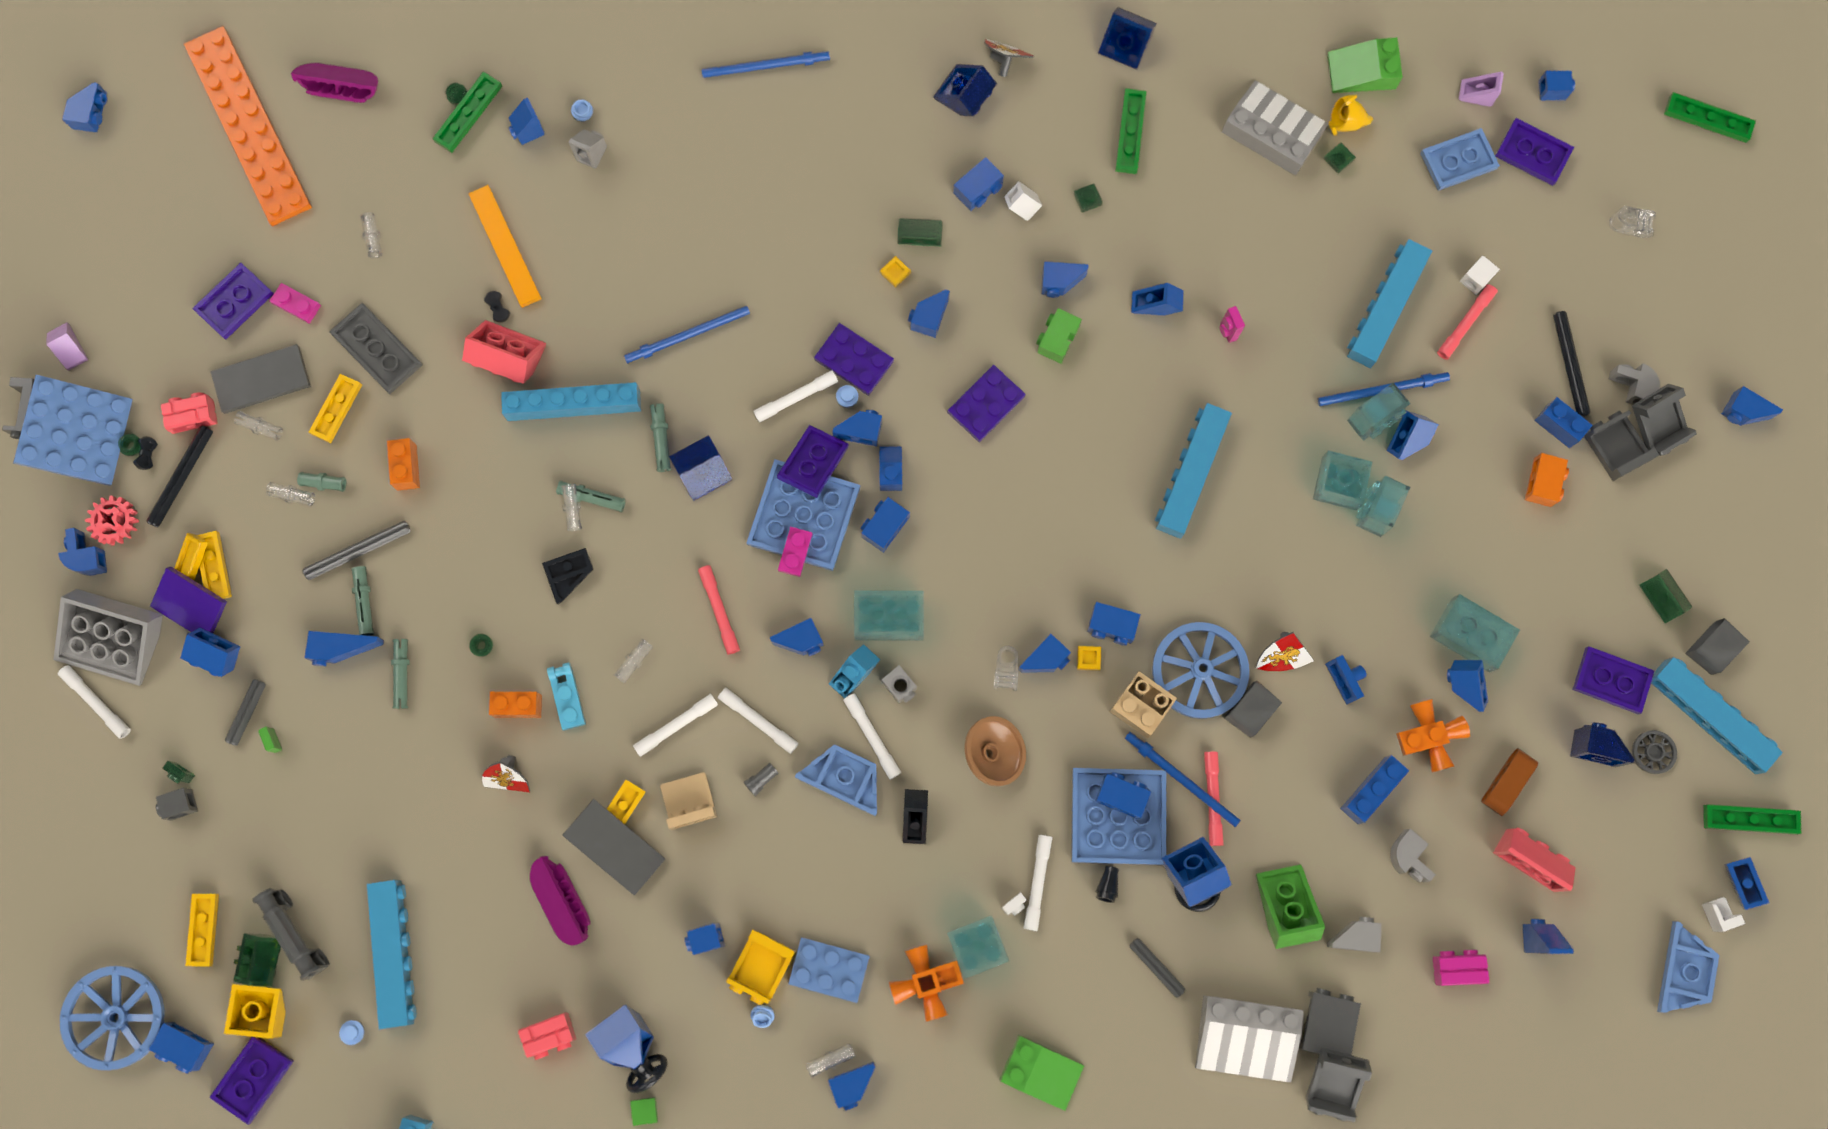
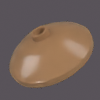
[965,716,1026,786]

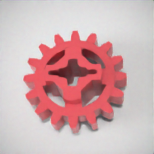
[85,496,139,546]

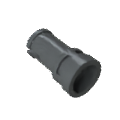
[743,763,779,796]

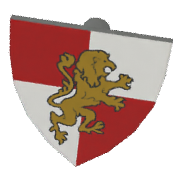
[984,39,1034,77]
[1255,632,1314,671]
[482,755,530,793]

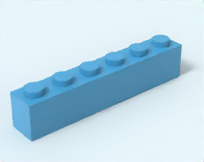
[1347,239,1432,369]
[501,382,641,421]
[1154,403,1232,539]
[1651,657,1783,774]
[367,880,417,1029]

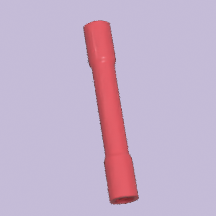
[1437,284,1498,360]
[698,565,740,655]
[1204,752,1224,846]

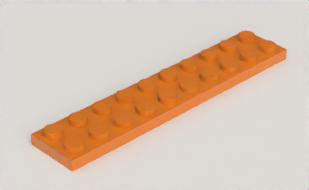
[184,26,312,226]

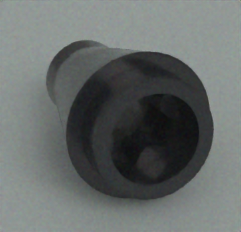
[1095,866,1119,903]

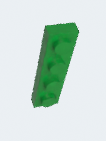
[432,71,503,153]
[1115,88,1147,174]
[1664,92,1756,143]
[1703,804,1801,835]

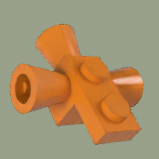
[1396,699,1470,772]
[889,944,964,1022]

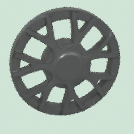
[1632,730,1677,774]

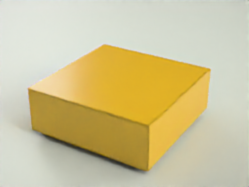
[880,256,911,288]
[1077,646,1101,671]

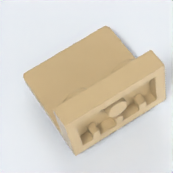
[660,772,717,830]

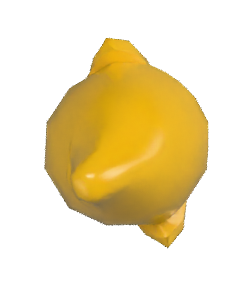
[1329,95,1373,136]

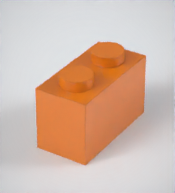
[387,438,420,491]
[1525,453,1569,507]
[489,692,542,718]

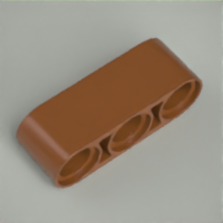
[1481,748,1539,816]

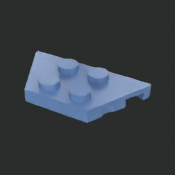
[795,744,877,817]
[1657,921,1719,1013]

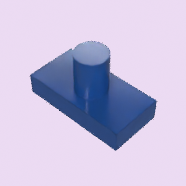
[1325,655,1366,705]

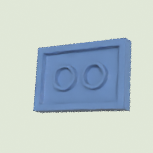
[1420,128,1500,191]
[789,937,870,1003]

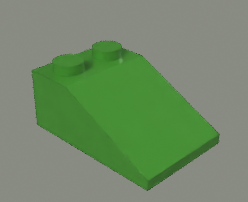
[1327,38,1403,93]
[1256,865,1325,949]
[999,1035,1084,1111]

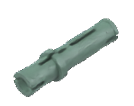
[650,403,671,472]
[556,480,626,513]
[351,566,374,636]
[391,639,410,709]

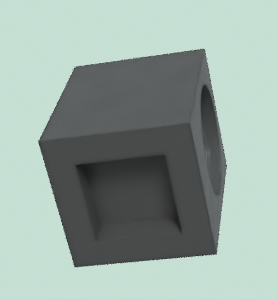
[155,788,198,821]

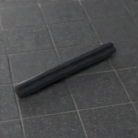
[1553,311,1591,417]
[146,425,213,527]

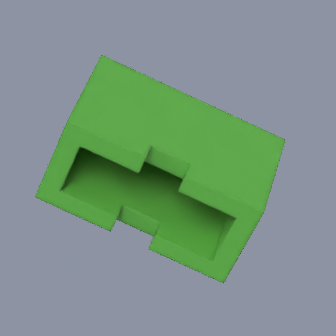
[1036,308,1082,364]

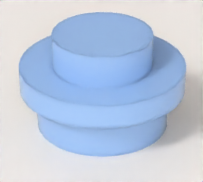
[571,99,593,121]
[836,385,858,407]
[750,1005,775,1028]
[339,1020,364,1045]

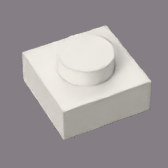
[1001,893,1026,916]

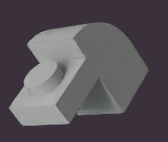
[1609,363,1660,405]
[1390,829,1436,882]

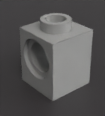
[881,665,917,703]

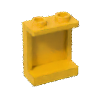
[726,930,796,1005]

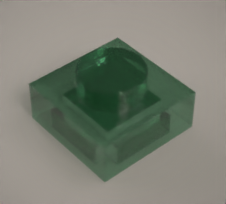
[1324,142,1356,174]
[1074,183,1103,213]
[162,761,195,784]

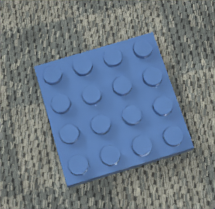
[13,375,133,486]
[746,459,861,571]
[1071,768,1166,865]

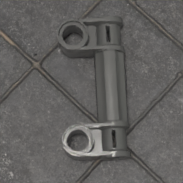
[252,888,330,981]

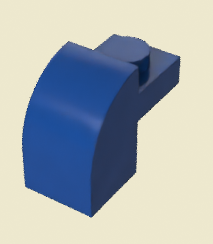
[58,528,107,576]

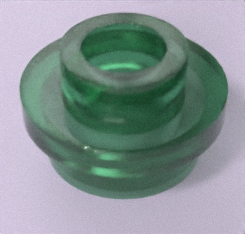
[445,83,467,104]
[118,434,141,456]
[469,634,493,657]

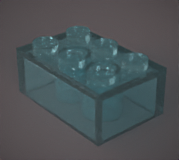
[854,591,924,641]
[1430,594,1520,673]

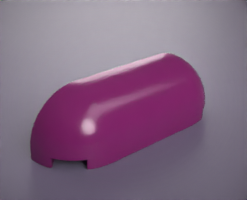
[291,63,378,103]
[530,856,591,945]

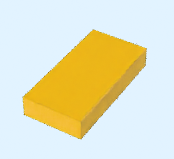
[174,533,208,580]

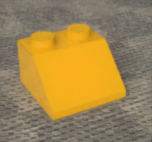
[224,984,286,1039]

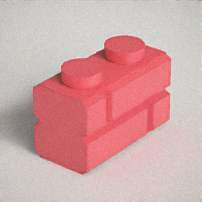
[161,392,217,434]
[518,1012,576,1060]

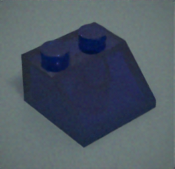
[1098,7,1157,69]
[933,64,997,117]
[669,435,733,501]
[1570,722,1634,768]

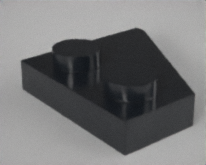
[542,548,594,604]

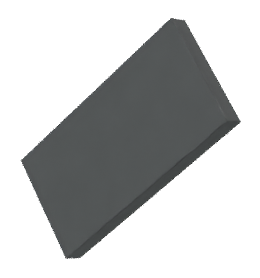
[329,303,423,395]
[210,344,311,414]
[562,798,665,896]

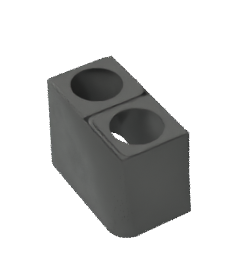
[1685,618,1750,675]
[1224,680,1282,738]

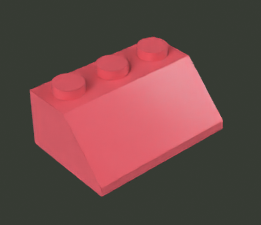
[462,320,546,384]
[1493,827,1576,892]

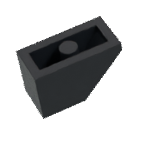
[902,789,928,844]

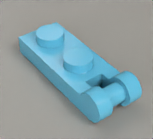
[547,662,586,731]

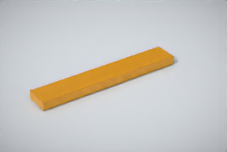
[468,185,542,308]

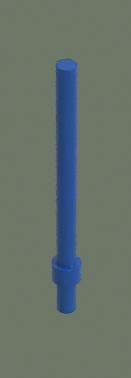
[702,51,830,78]
[624,306,750,363]
[1317,372,1450,406]
[1125,732,1241,827]

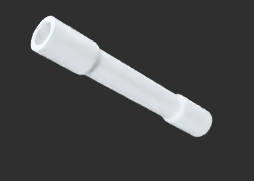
[753,370,838,423]
[58,665,131,739]
[718,688,799,754]
[843,693,902,780]
[633,694,718,757]
[1024,835,1052,931]

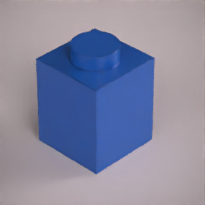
[1539,71,1575,101]

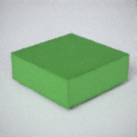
[258,727,282,753]
[630,1097,658,1126]

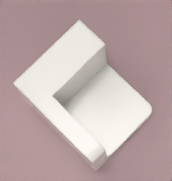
[1004,181,1042,220]
[1460,256,1500,295]
[1702,897,1745,932]

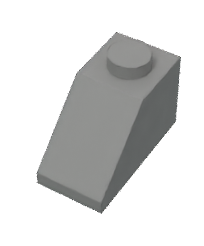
[569,130,607,169]
[1327,917,1382,952]

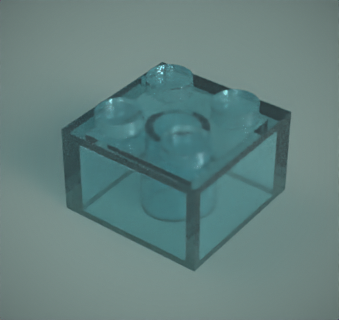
[1347,382,1411,441]
[1313,450,1373,511]
[1356,476,1410,537]
[947,916,1009,979]

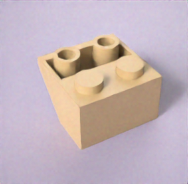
[1110,671,1177,738]

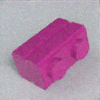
[1432,950,1489,986]

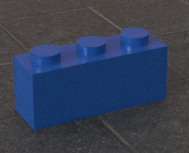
[1340,755,1409,824]

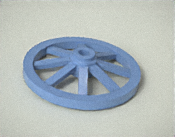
[1152,622,1249,719]
[60,966,165,1070]

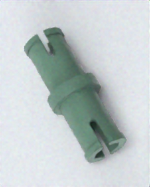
[297,472,347,492]

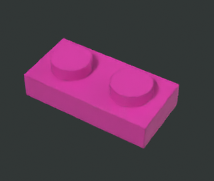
[269,283,321,324]
[1220,306,1245,343]
[778,527,813,577]

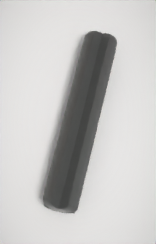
[225,679,266,746]
[1129,938,1185,998]

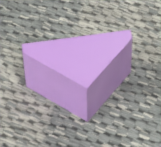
[1459,71,1504,107]
[46,322,88,371]

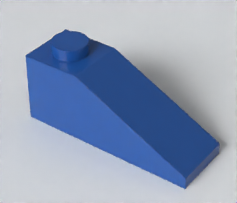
[305,631,384,667]
[1522,919,1574,954]

